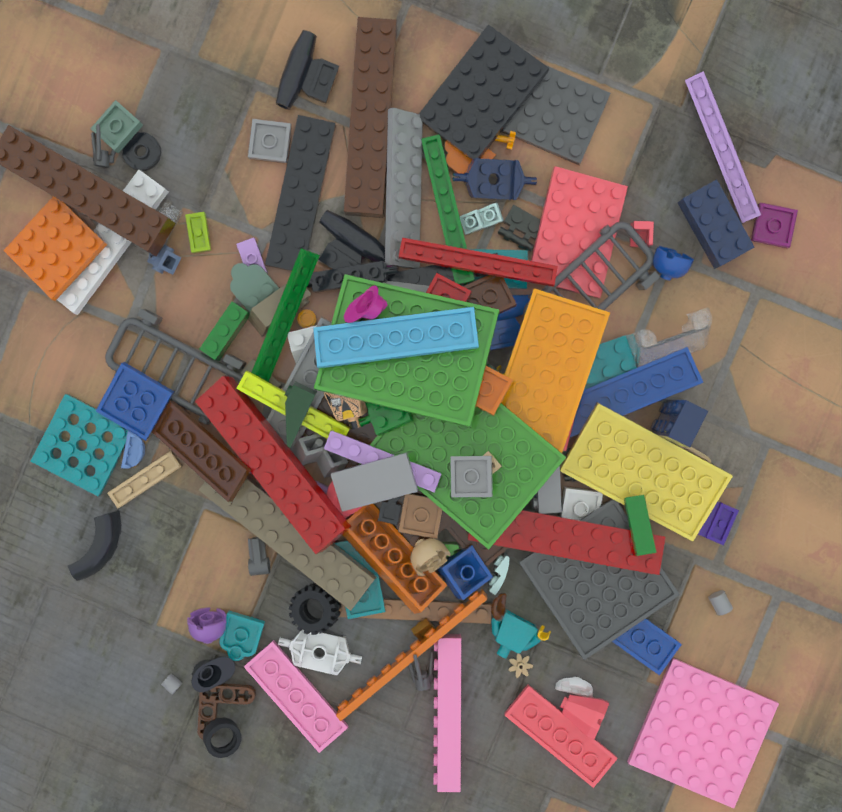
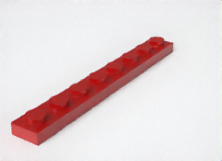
[398,237,558,287]

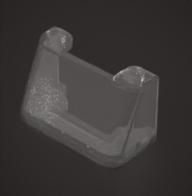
[626,307,712,368]

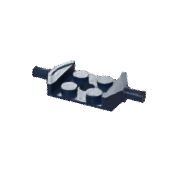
[452,158,537,200]

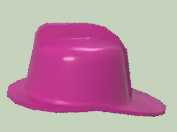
[344,285,388,323]

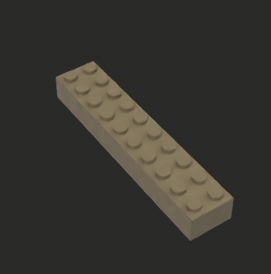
[199,475,377,611]

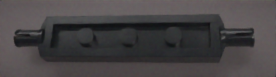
[307,261,399,293]

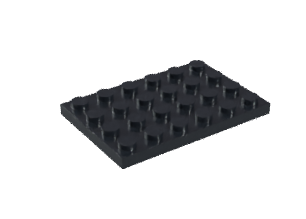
[419,25,549,160]

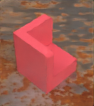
[630,221,654,247]

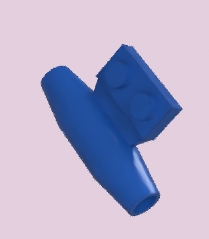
[490,295,530,350]

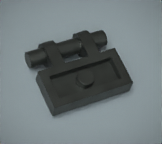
[498,205,540,252]

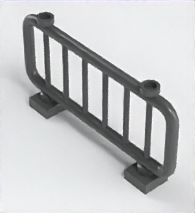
[523,221,660,316]
[105,308,247,425]

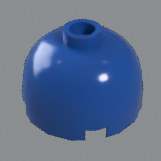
[653,246,694,281]

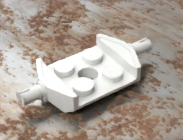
[278,629,362,675]

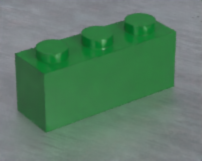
[199,301,250,361]

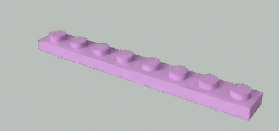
[685,71,761,223]

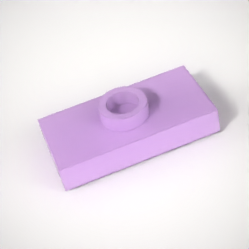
[236,238,268,273]

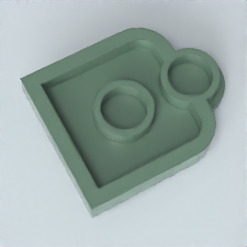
[230,263,280,312]

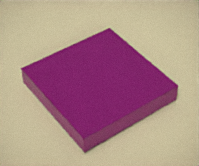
[751,202,798,249]

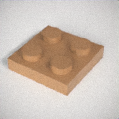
[399,493,442,539]

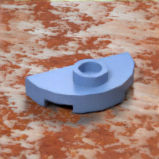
[121,431,145,468]

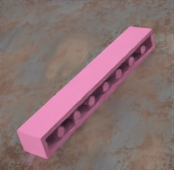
[433,634,461,792]

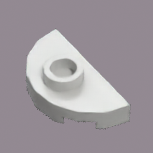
[555,677,593,697]

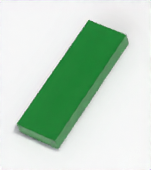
[624,495,657,556]

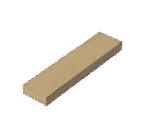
[107,451,182,509]

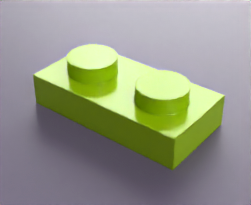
[185,212,212,254]

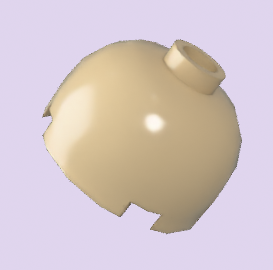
[410,538,451,576]

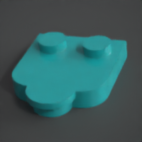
[219,610,265,661]

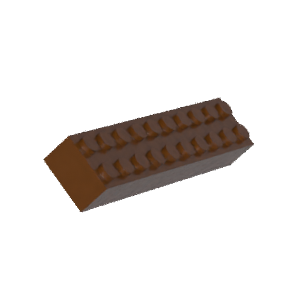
[344,17,397,218]
[0,125,176,257]

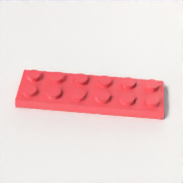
[504,684,618,788]

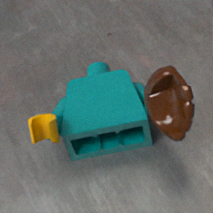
[491,593,551,659]

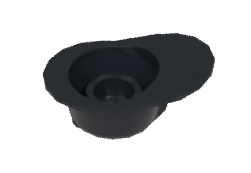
[191,657,235,692]

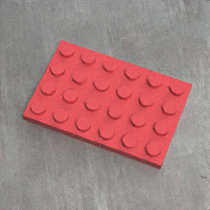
[531,166,628,299]

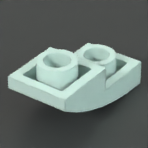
[460,203,504,235]
[488,553,509,595]

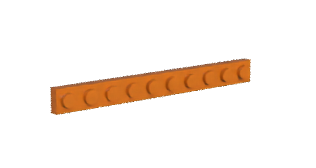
[336,589,487,721]

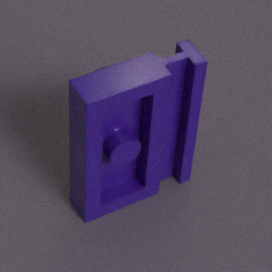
[698,502,739,546]

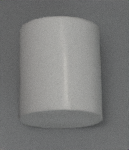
[708,590,733,616]

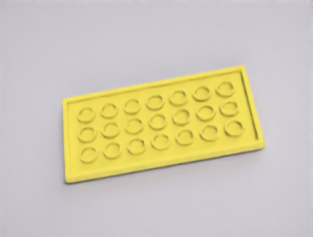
[560,402,733,541]

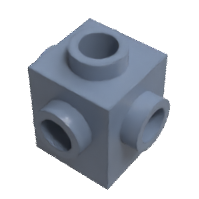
[147,245,181,275]

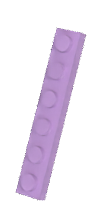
[324,430,442,492]

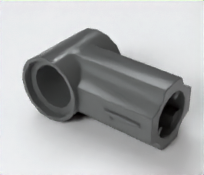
[248,537,270,576]

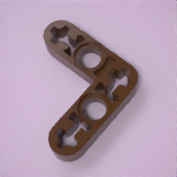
[197,683,256,740]

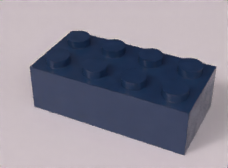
[677,179,754,269]
[650,400,708,448]

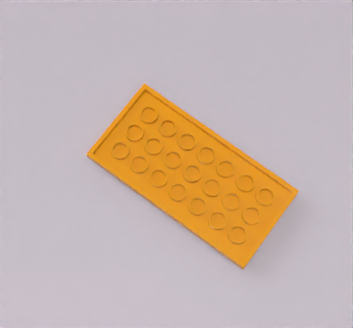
[501,288,610,453]

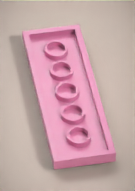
[244,640,348,753]

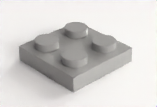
[248,119,292,163]
[451,456,493,497]

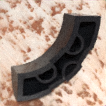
[68,510,121,581]

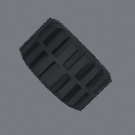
[289,583,341,635]

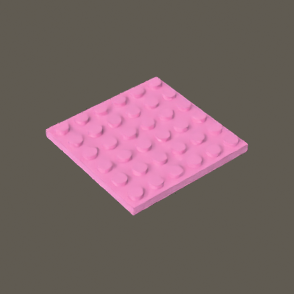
[627,658,779,808]

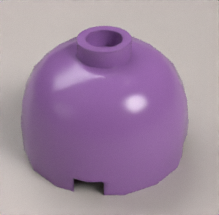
[187,608,227,644]

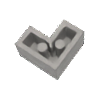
[292,434,348,478]

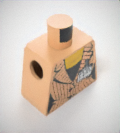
[324,392,368,429]

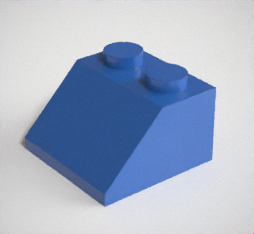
[437,545,493,600]

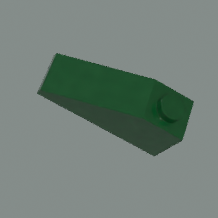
[284,381,317,448]

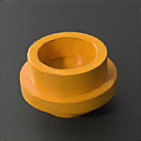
[297,309,317,328]

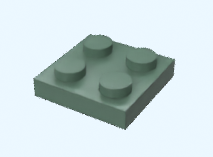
[90,100,143,153]

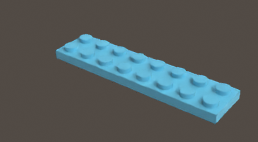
[313,307,479,368]

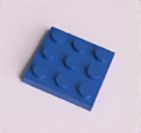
[96,362,174,441]

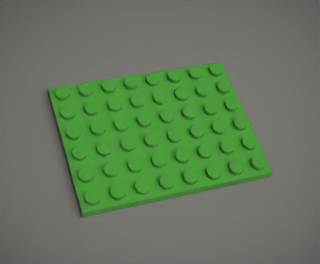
[314,274,499,427]
[370,403,566,550]

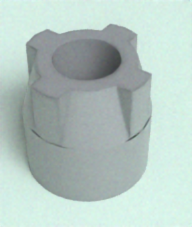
[161,674,182,695]

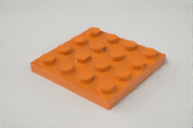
[3,196,107,301]

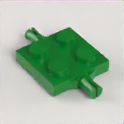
[358,402,414,436]

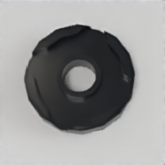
[122,132,161,171]

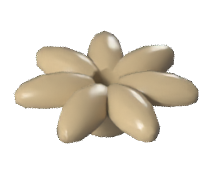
[509,654,533,678]

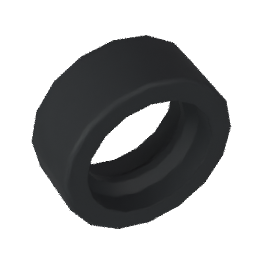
[203,717,241,758]

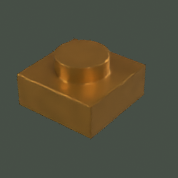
[411,618,435,640]

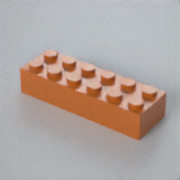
[343,504,447,614]

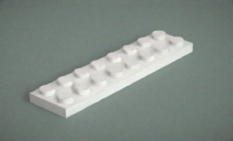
[57,170,169,315]

